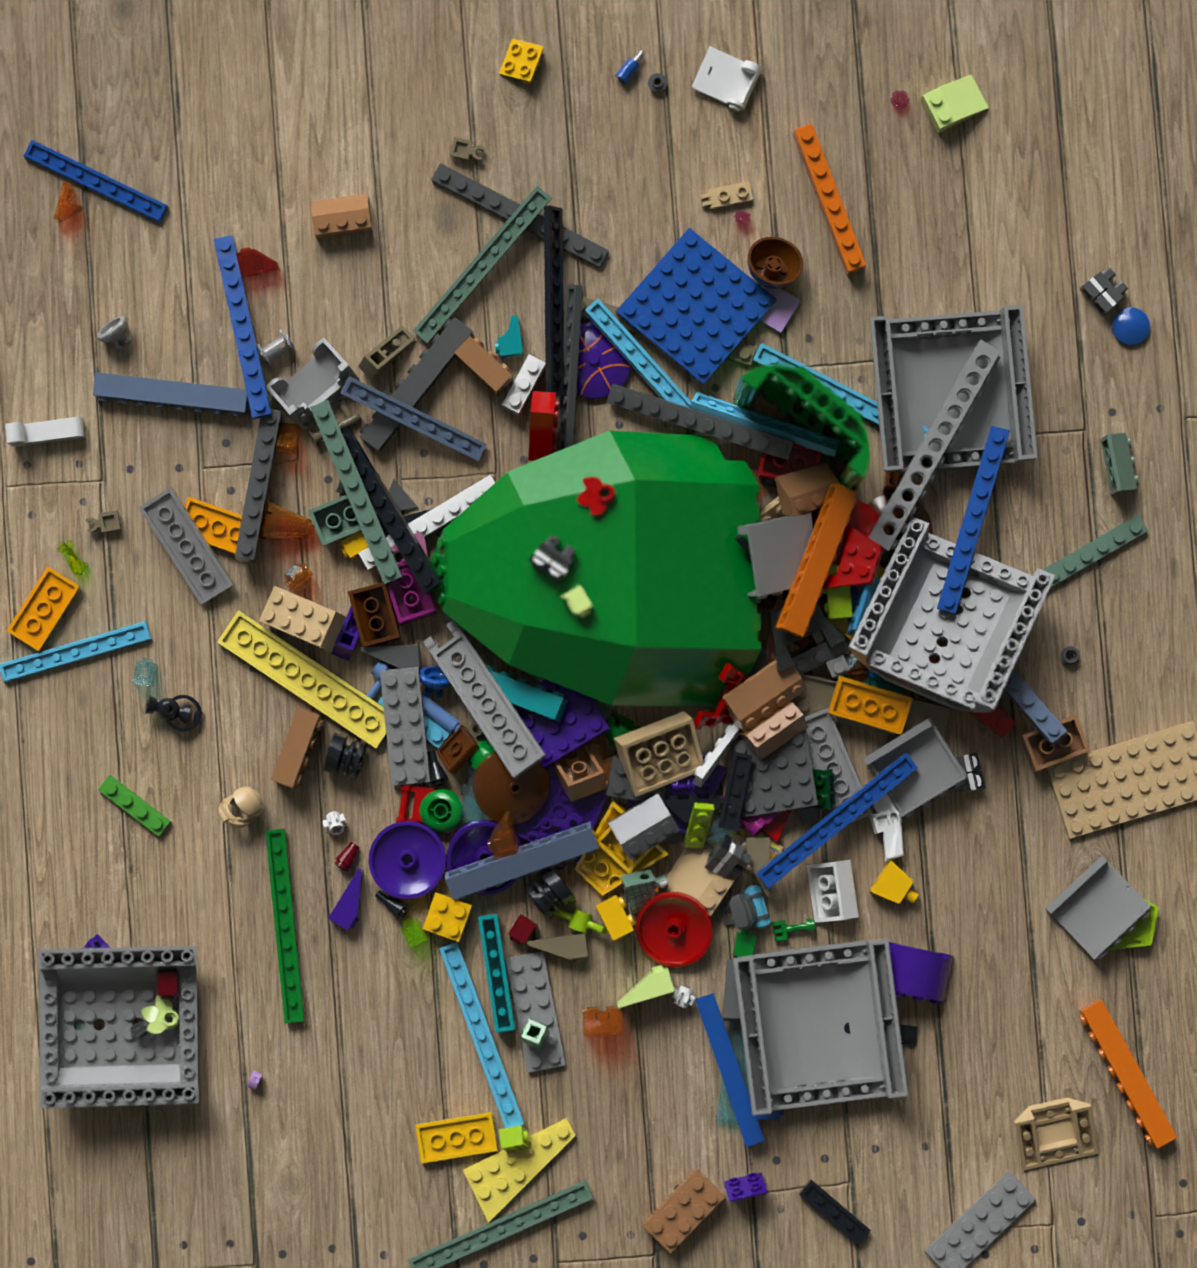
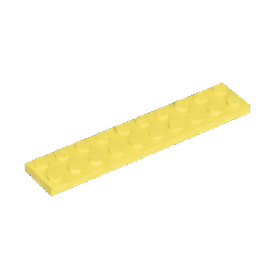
[217,610,386,749]

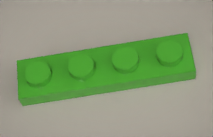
[98,775,171,837]

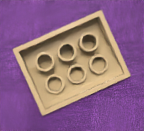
[614,711,704,797]

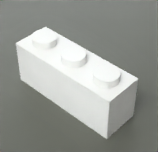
[502,354,545,416]

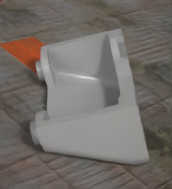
[266,338,360,429]

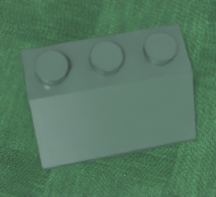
[1100,433,1139,495]
[308,495,361,546]

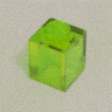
[400,917,429,948]

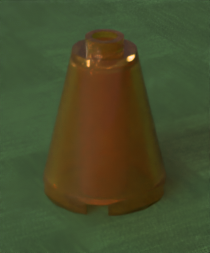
[260,501,315,540]

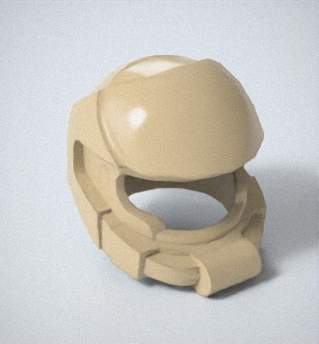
[217,787,264,829]

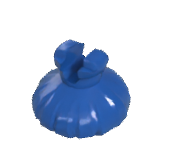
[419,665,451,698]

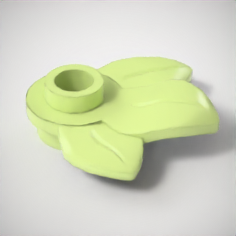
[141,995,179,1034]

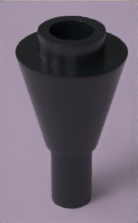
[427,750,449,786]
[375,891,409,920]

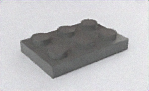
[605,757,666,801]

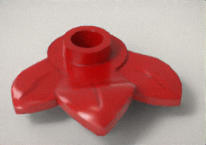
[577,476,616,515]

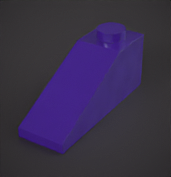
[331,606,360,661]
[328,869,363,931]

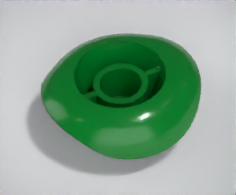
[419,789,462,833]

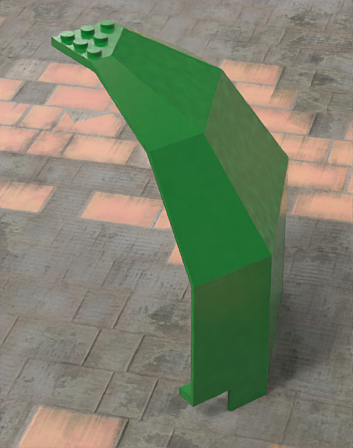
[431,430,761,706]

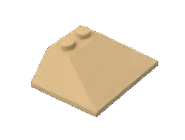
[658,842,738,916]
[1014,1098,1098,1171]

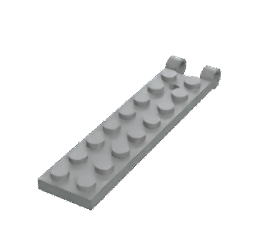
[423,620,547,779]

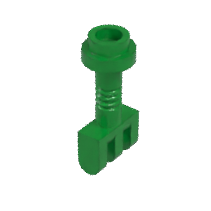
[772,918,816,941]

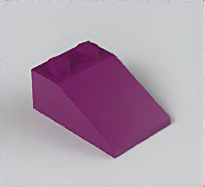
[386,561,437,626]

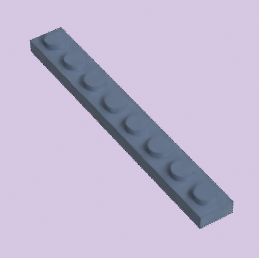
[340,376,487,461]

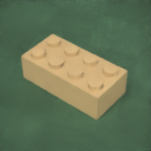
[259,586,346,652]

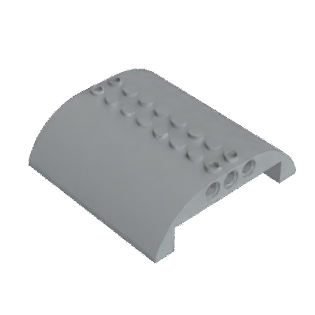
[869,305,1038,473]
[733,939,908,1115]

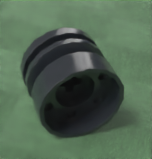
[324,733,367,780]
[526,867,576,919]

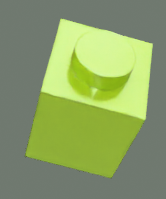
[499,1125,531,1152]

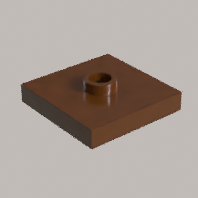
[437,725,479,775]

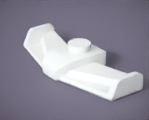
[869,793,904,862]

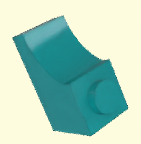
[495,315,523,359]

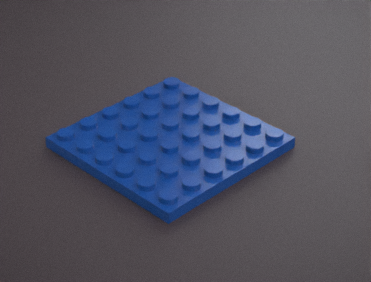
[616,227,777,385]

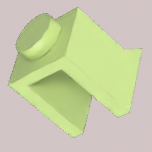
[561,585,593,618]

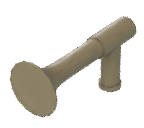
[308,401,362,449]

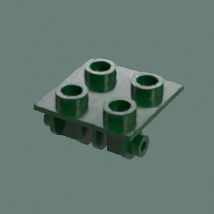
[813,769,835,809]

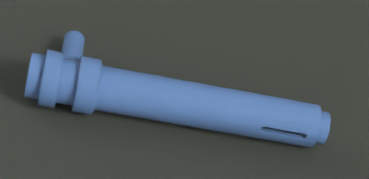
[366,661,461,733]

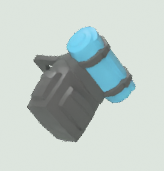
[720,885,771,930]

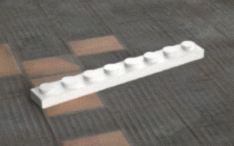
[358,475,495,570]

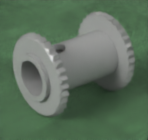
[257,330,296,367]

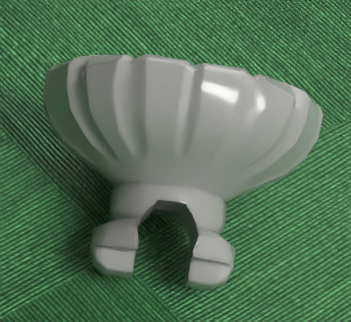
[97,316,132,350]

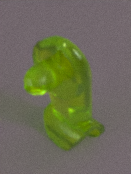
[58,540,89,576]

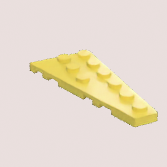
[463,1118,576,1223]

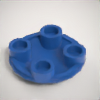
[1112,307,1150,345]

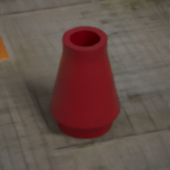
[334,842,360,872]

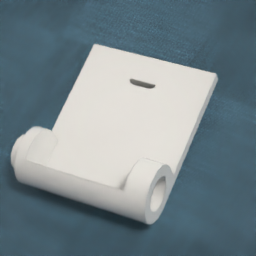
[691,46,762,112]

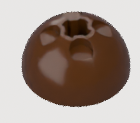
[747,237,804,289]

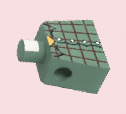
[620,869,668,914]

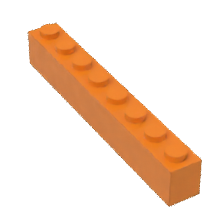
[793,123,866,275]
[776,484,858,637]
[1079,999,1178,1149]

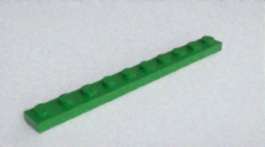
[265,828,305,1023]

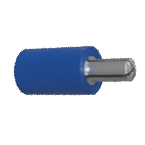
[615,50,645,84]

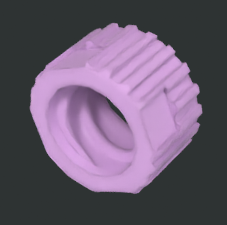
[247,1071,263,1090]

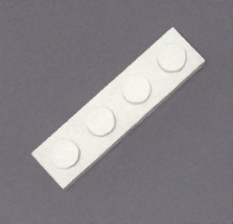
[694,723,742,788]

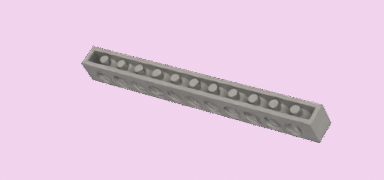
[868,340,1001,553]

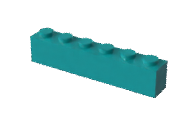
[460,659,568,723]
[478,913,515,1033]

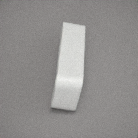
[5,417,85,447]

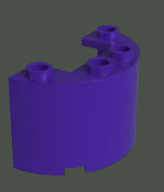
[888,942,954,1005]

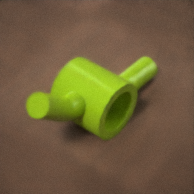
[553,909,607,934]

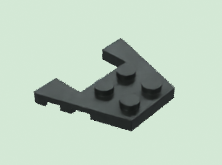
[769,606,846,673]

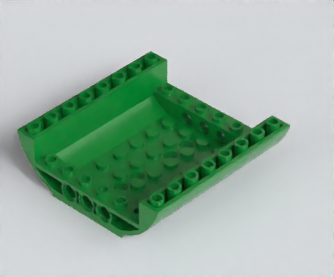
[733,364,870,490]

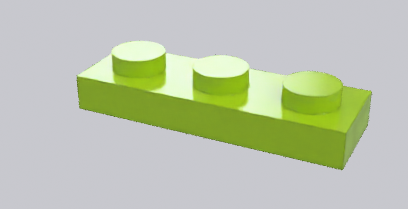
[684,803,714,849]

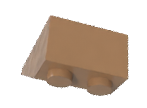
[553,744,606,802]

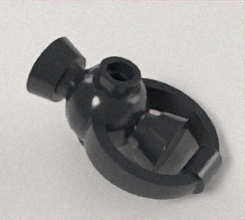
[145,695,203,732]

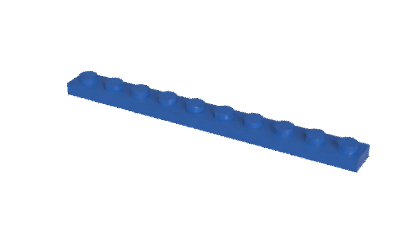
[214,235,272,420]
[937,425,1010,615]
[756,753,918,889]

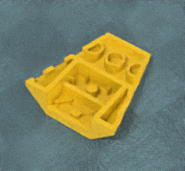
[575,801,669,896]

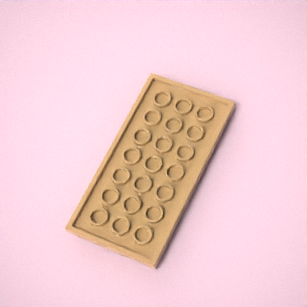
[1046,721,1197,839]

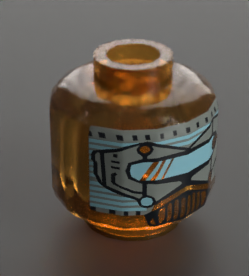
[284,564,313,592]
[844,650,868,678]

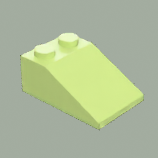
[921,74,989,134]
[617,965,674,1008]

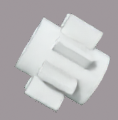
[322,811,348,835]
[671,985,696,1009]

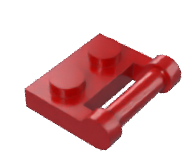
[396,785,435,826]

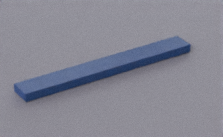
[23,140,169,223]
[695,993,765,1147]

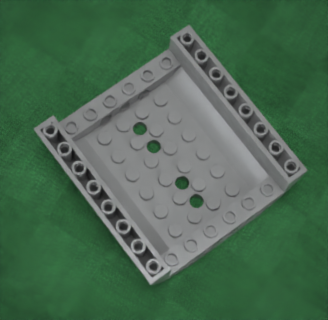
[849,516,1055,712]
[38,946,198,1108]

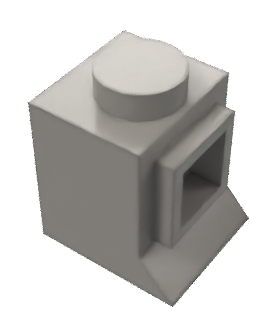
[824,655,850,681]

